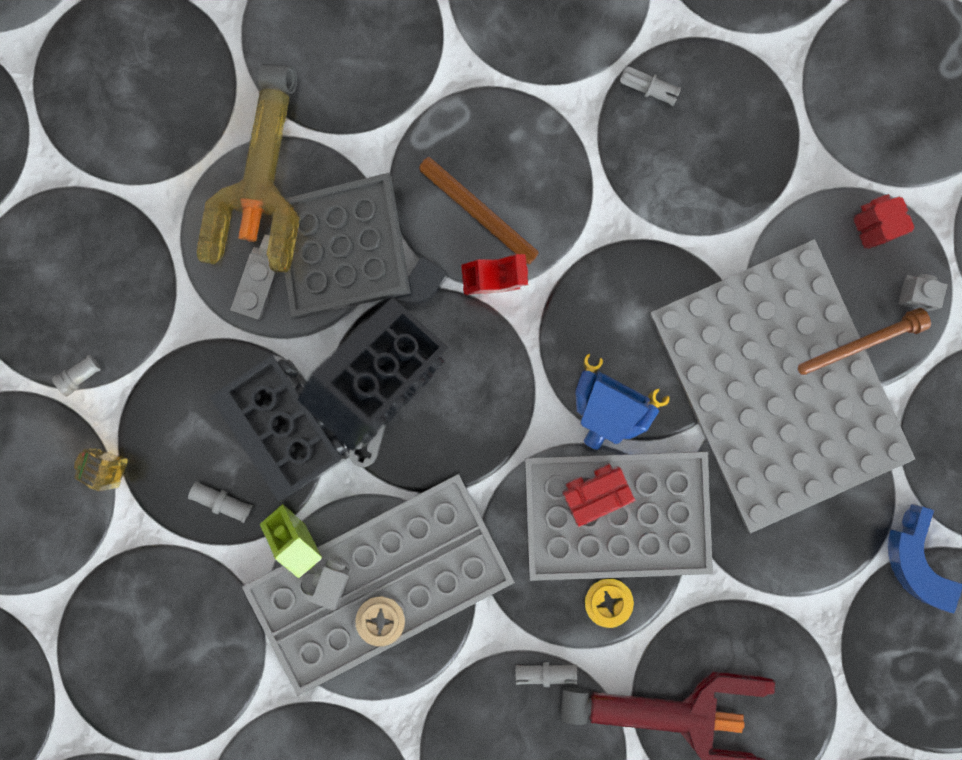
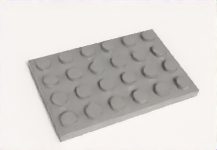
[525,452,713,581]

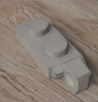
[230,234,280,321]

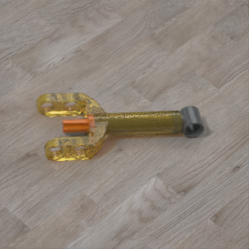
[197,64,300,273]

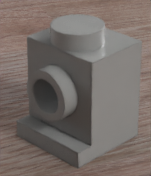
[898,274,948,312]
[305,559,351,611]

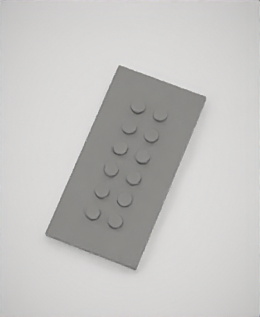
[242,474,515,696]

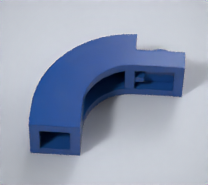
[888,504,962,614]

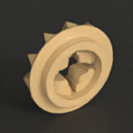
[355,596,405,646]

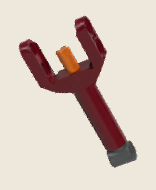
[560,671,776,760]

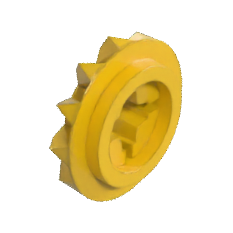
[585,578,634,628]

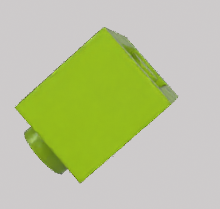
[260,504,322,578]

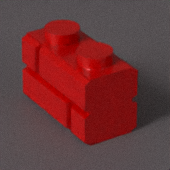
[853,194,915,249]
[561,463,635,527]

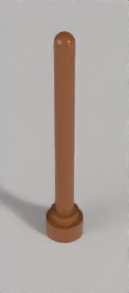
[797,307,931,375]

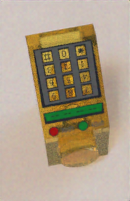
[74,448,128,491]

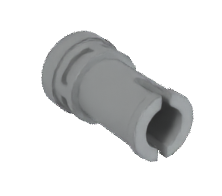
[52,355,101,397]

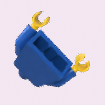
[575,354,670,450]

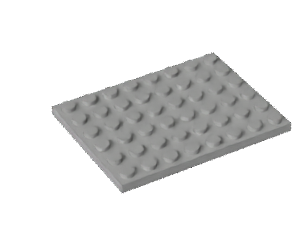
[649,239,915,533]

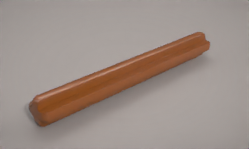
[419,157,539,264]

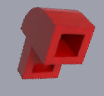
[461,254,528,295]

